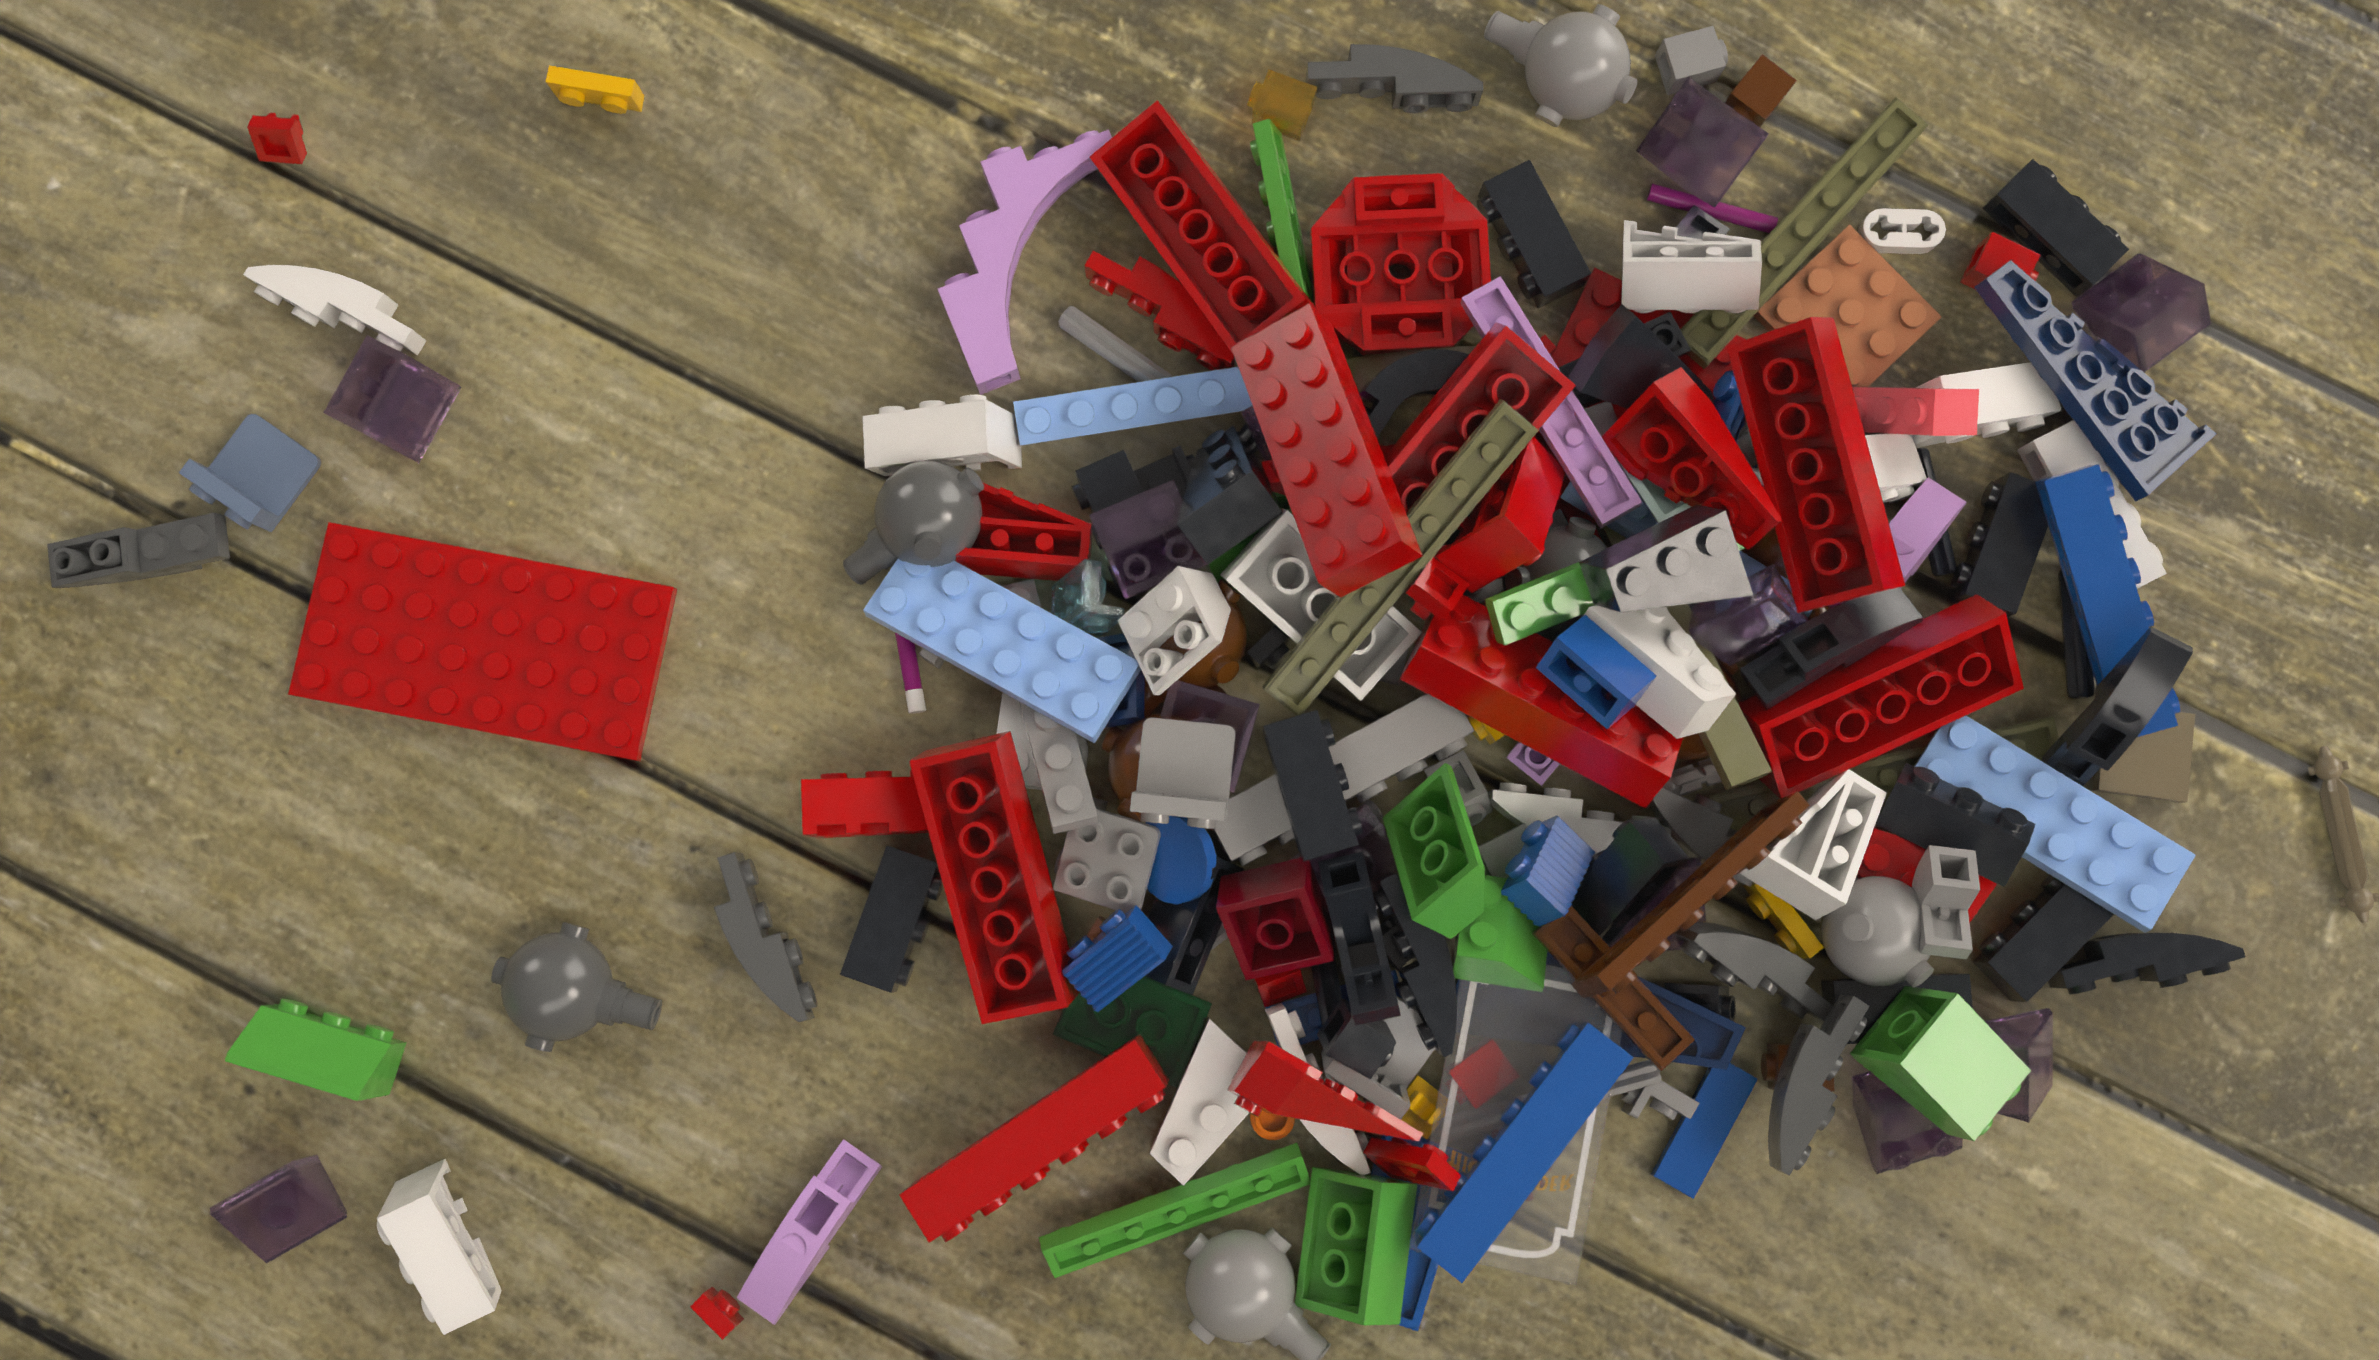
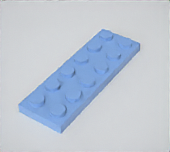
[863,559,1141,743]
[1914,716,2196,933]

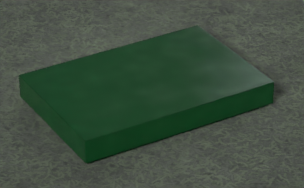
[1053,976,1212,1088]

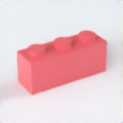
[1852,387,1979,436]

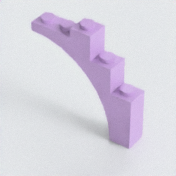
[938,129,1112,395]

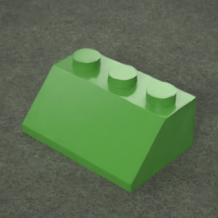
[1382,763,1485,939]
[225,999,407,1101]
[1295,1167,1417,1326]

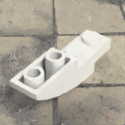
[243,265,426,356]
[1487,783,1671,856]
[1265,1003,1371,1176]

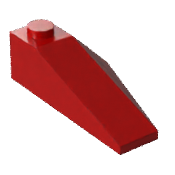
[1601,367,1782,550]
[1227,1041,1423,1142]

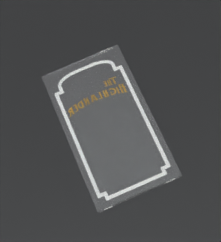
[1409,965,1622,1285]

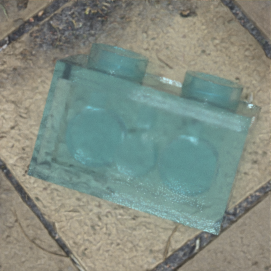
[1051,559,1125,638]

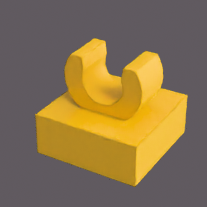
[1401,1074,1448,1140]

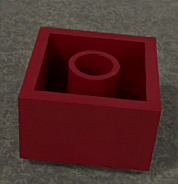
[1216,858,1335,980]

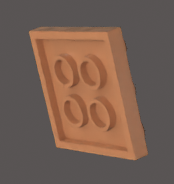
[1754,224,1942,387]

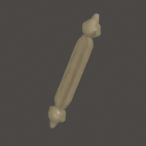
[2308,746,2379,923]

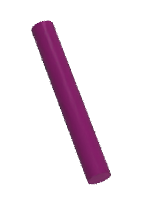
[1647,184,1778,233]

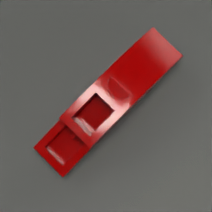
[1084,251,1235,371]

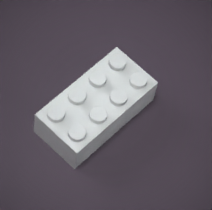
[1220,508,1422,701]

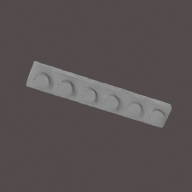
[1002,579,1098,834]

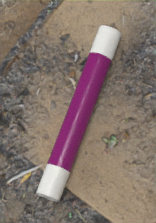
[895,633,926,714]

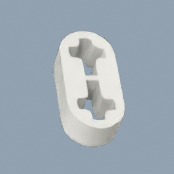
[1857,208,1946,254]

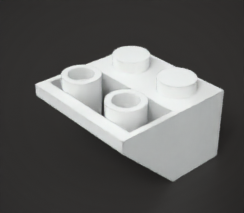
[1117,566,1231,695]

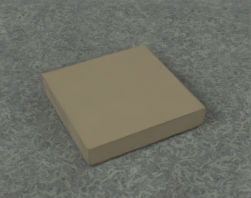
[2093,712,2195,803]

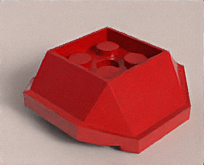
[1310,173,1491,355]

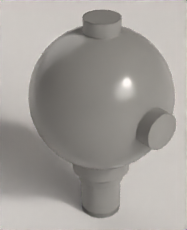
[1484,4,1637,127]
[1821,876,1934,988]
[1183,1227,1331,1360]

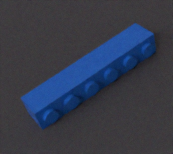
[2035,464,2180,737]
[1414,1021,1634,1283]

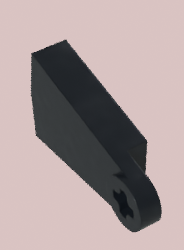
[1568,304,1714,409]

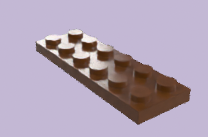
[1571,791,1810,998]

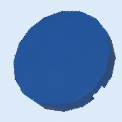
[1146,816,1217,905]

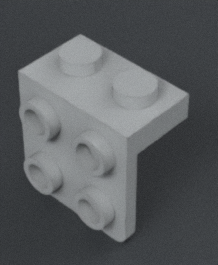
[1130,718,1236,829]
[1053,797,1161,913]
[1321,996,1435,1120]

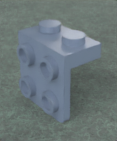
[179,414,321,532]

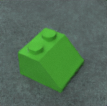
[1452,875,1547,992]

